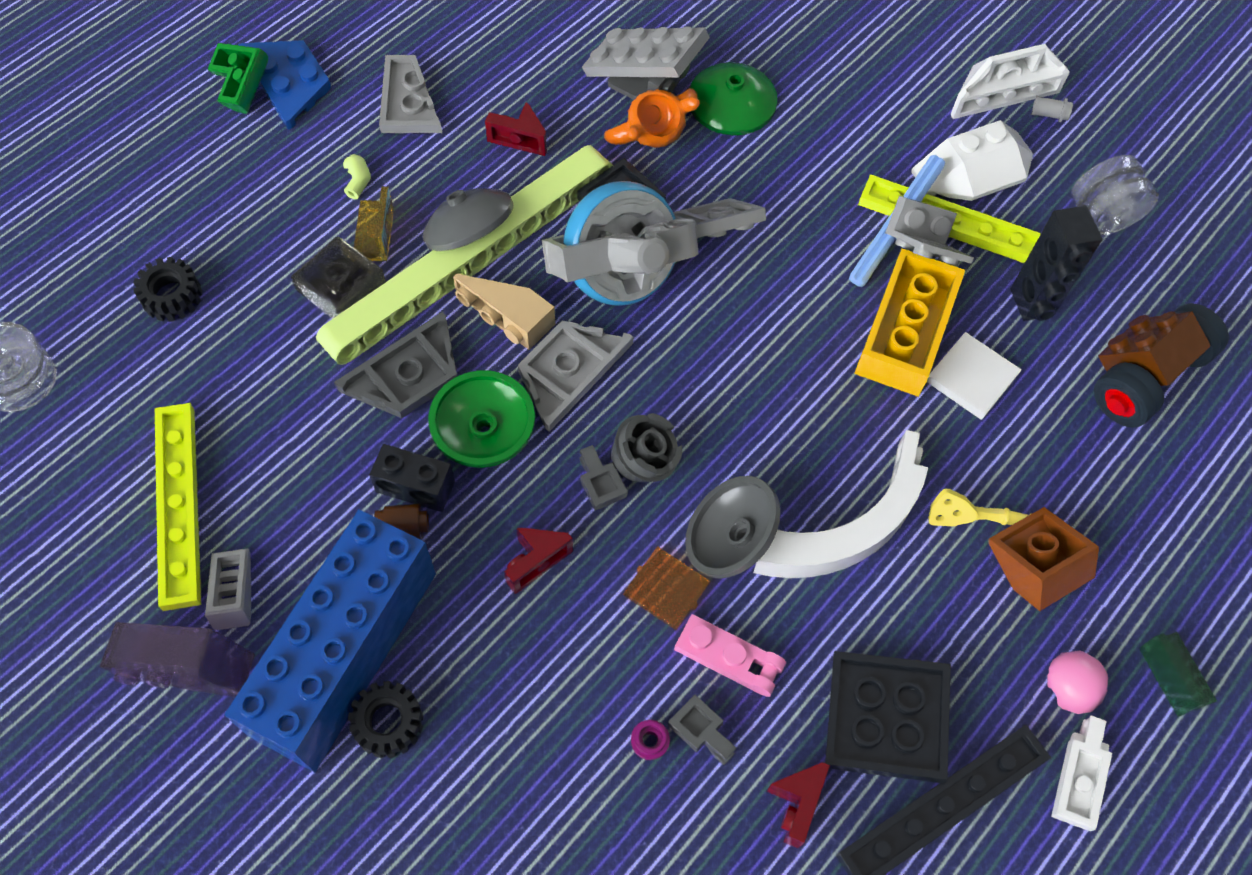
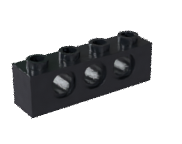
[1010,205,1103,321]

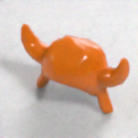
[604,88,700,148]

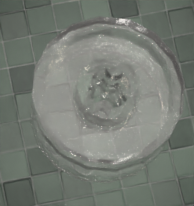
[1071,155,1159,235]
[0,322,57,412]

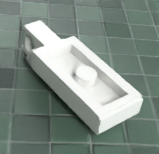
[1051,716,1112,832]

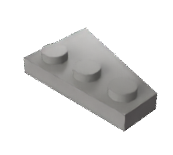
[379,55,442,133]

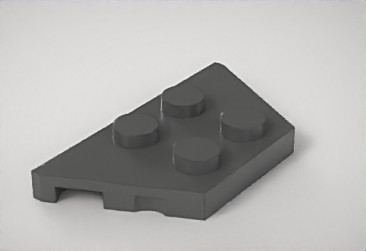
[334,312,457,418]

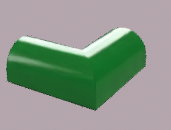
[208,43,268,114]

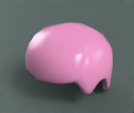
[1047,651,1108,714]

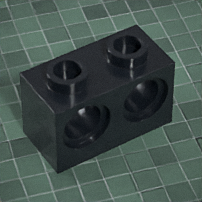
[369,444,455,512]

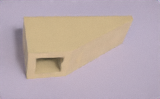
[453,273,556,350]

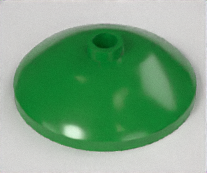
[690,62,778,135]
[428,370,535,468]

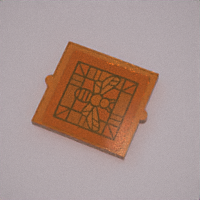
[623,546,710,631]

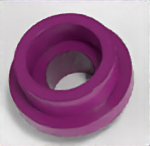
[631,720,670,760]

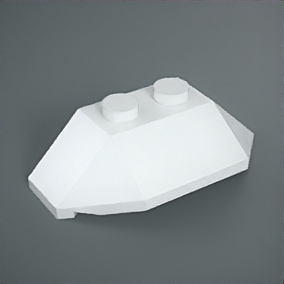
[951,44,1070,119]
[911,120,1033,201]

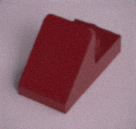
[485,102,547,156]
[504,528,573,594]
[767,762,830,848]

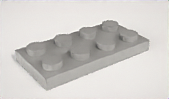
[582,26,710,77]

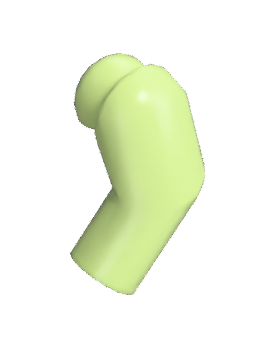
[343,154,371,199]

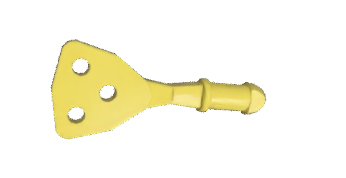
[928,489,1031,526]

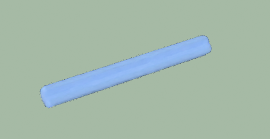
[849,155,945,287]

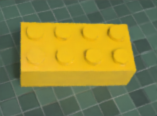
[854,248,965,397]

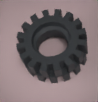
[133,257,202,322]
[348,681,424,758]

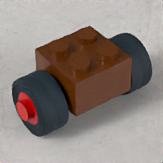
[1094,303,1229,428]

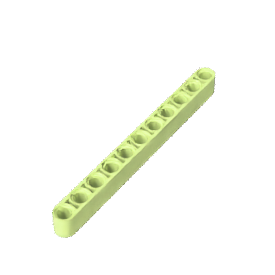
[316,145,613,365]

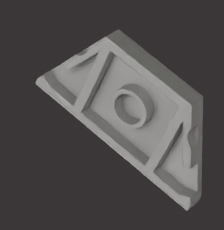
[518,320,634,432]

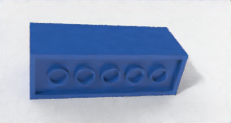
[224,509,436,773]

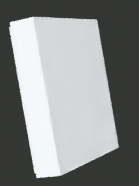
[926,332,1021,420]

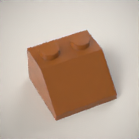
[989,507,1099,611]

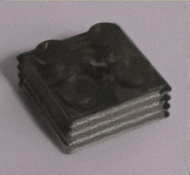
[291,236,386,318]

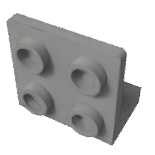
[885,195,974,266]

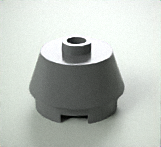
[611,413,682,482]

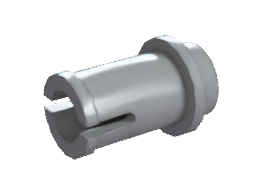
[1031,95,1073,123]

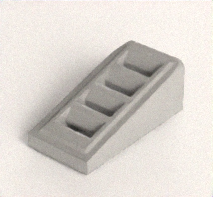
[205,548,251,630]

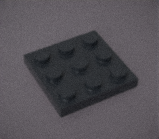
[825,651,951,784]

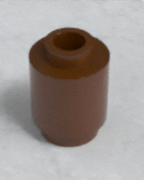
[374,504,429,540]

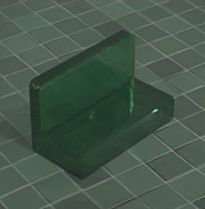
[1139,632,1217,717]

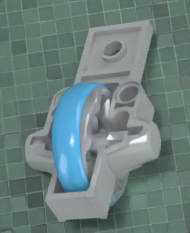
[542,181,766,306]

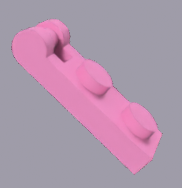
[674,614,786,697]

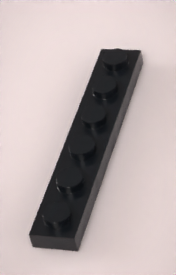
[836,725,1051,875]

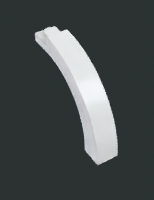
[753,430,928,578]

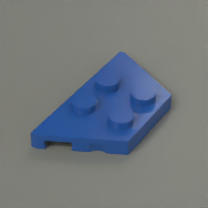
[238,40,331,130]

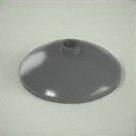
[422,188,514,251]
[685,476,780,578]

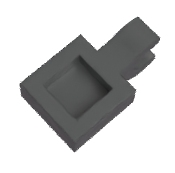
[579,445,628,511]
[668,695,736,765]

